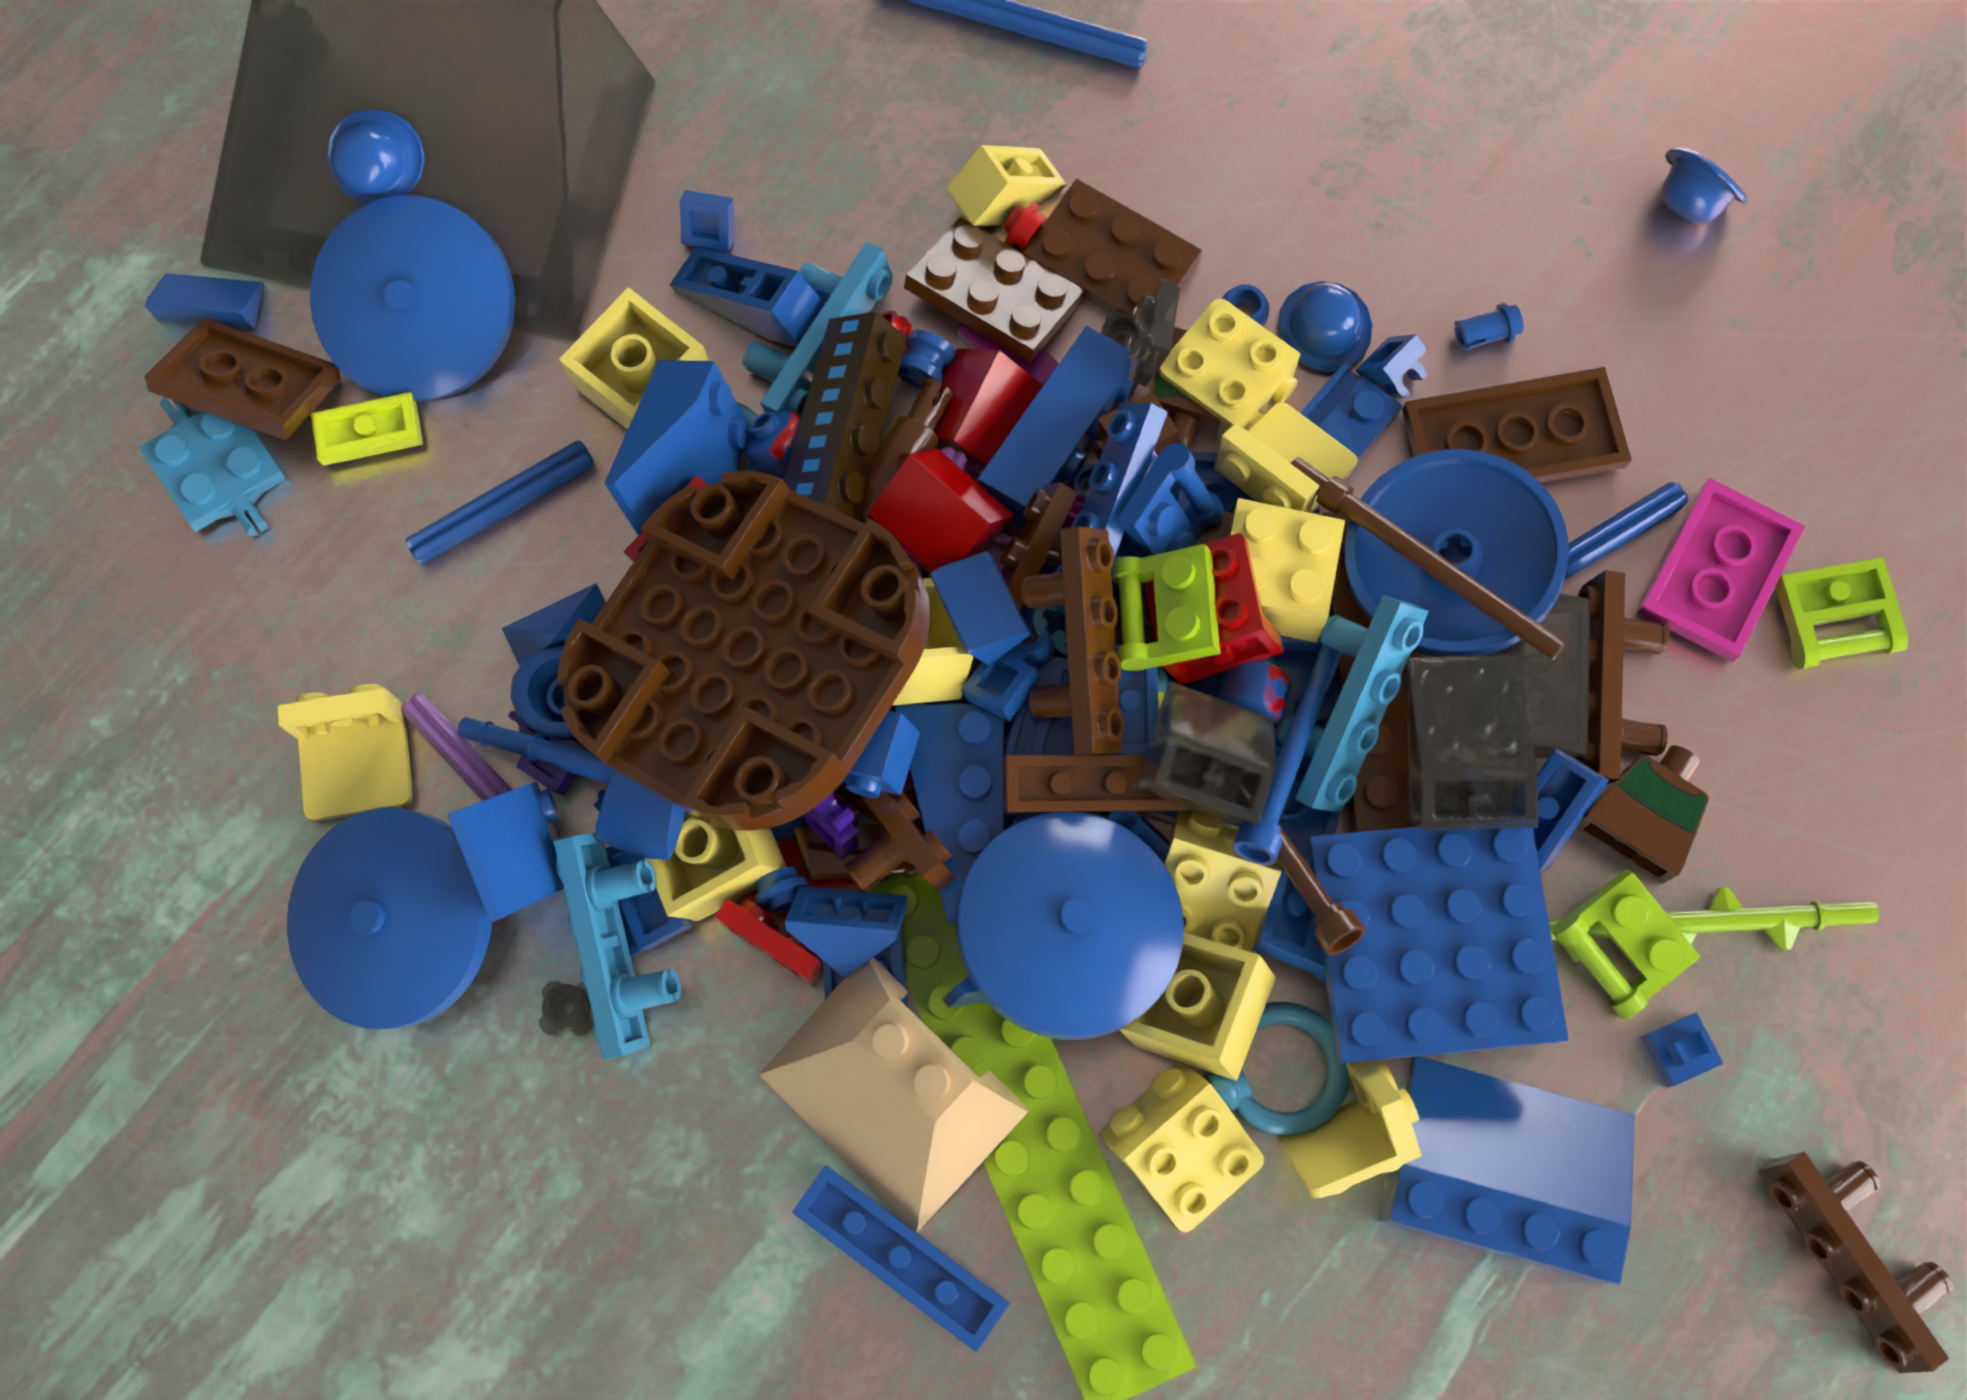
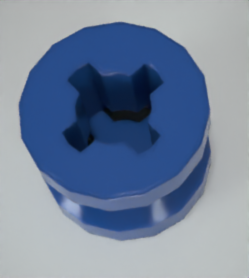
[897,329,956,389]

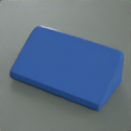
[145,273,265,330]
[930,551,1032,666]
[1507,747,1609,870]

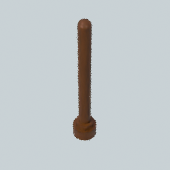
[1199,732,1366,955]

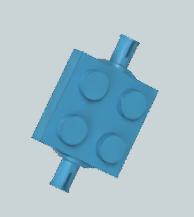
[138,397,286,537]

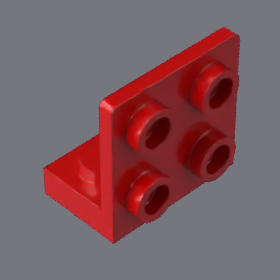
[1144,533,1284,685]
[714,838,865,987]

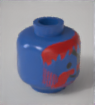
[744,411,801,481]
[1215,657,1292,738]

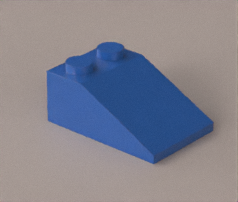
[604,360,751,535]
[447,781,564,923]

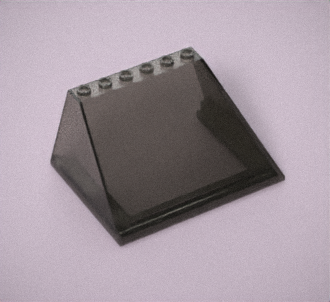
[200,0,656,340]

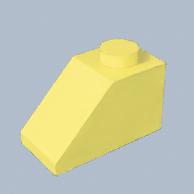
[947,145,1066,226]

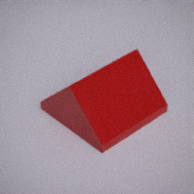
[933,348,1044,467]
[867,449,1016,573]

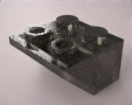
[1135,682,1276,824]

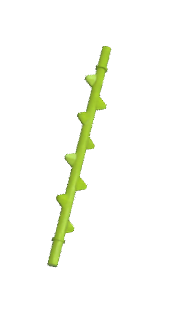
[1548,887,1879,961]

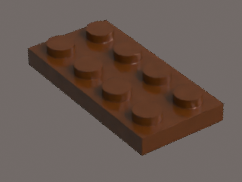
[1402,367,1632,483]

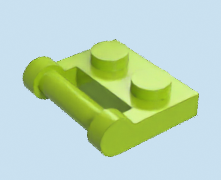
[1112,544,1220,671]
[1775,557,1908,669]
[1552,869,1701,1019]

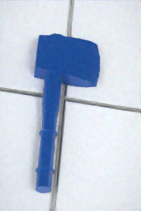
[458,717,686,860]

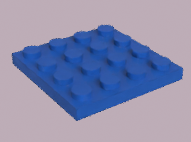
[1307,817,1569,1064]

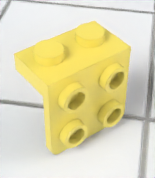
[1159,299,1301,444]
[1214,402,1358,513]
[277,684,413,822]
[1164,810,1282,952]
[1278,1061,1422,1198]
[1098,1062,1264,1232]

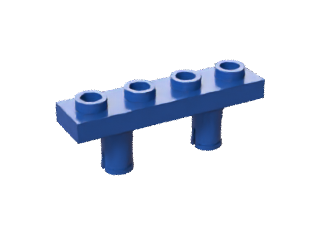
[1052,403,1181,612]

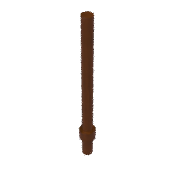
[1291,457,1566,661]

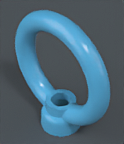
[1203,1002,1350,1135]

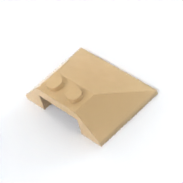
[759,957,1030,1232]

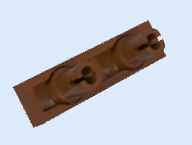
[966,482,1079,682]
[1022,527,1125,755]
[1571,570,1670,785]
[840,783,956,893]
[1759,1151,1953,1373]

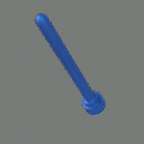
[1232,644,1342,865]

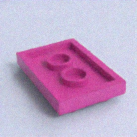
[1636,478,1805,662]

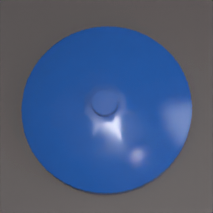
[310,195,515,402]
[1345,449,1569,659]
[287,808,492,1029]
[956,812,1184,1040]

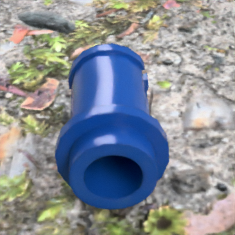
[1454,302,1524,352]

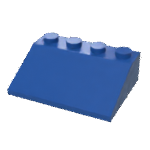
[1377,1057,1635,1285]

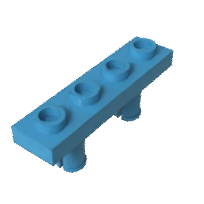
[743,242,893,418]
[1278,595,1429,812]
[554,833,681,1060]

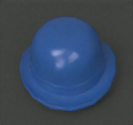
[327,109,425,204]
[1662,147,1747,224]
[1278,281,1373,373]
[510,645,574,738]

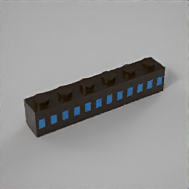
[784,312,907,521]

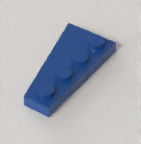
[895,704,1005,925]

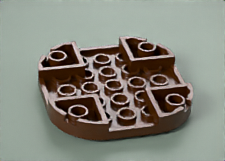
[557,471,930,831]

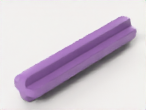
[401,693,512,801]

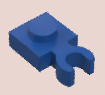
[961,628,1055,721]

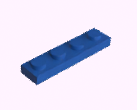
[792,1165,1010,1352]

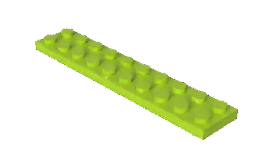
[868,874,1197,1400]

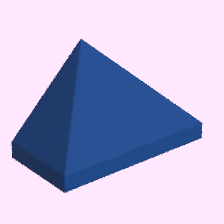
[502,583,606,667]
[785,886,908,978]

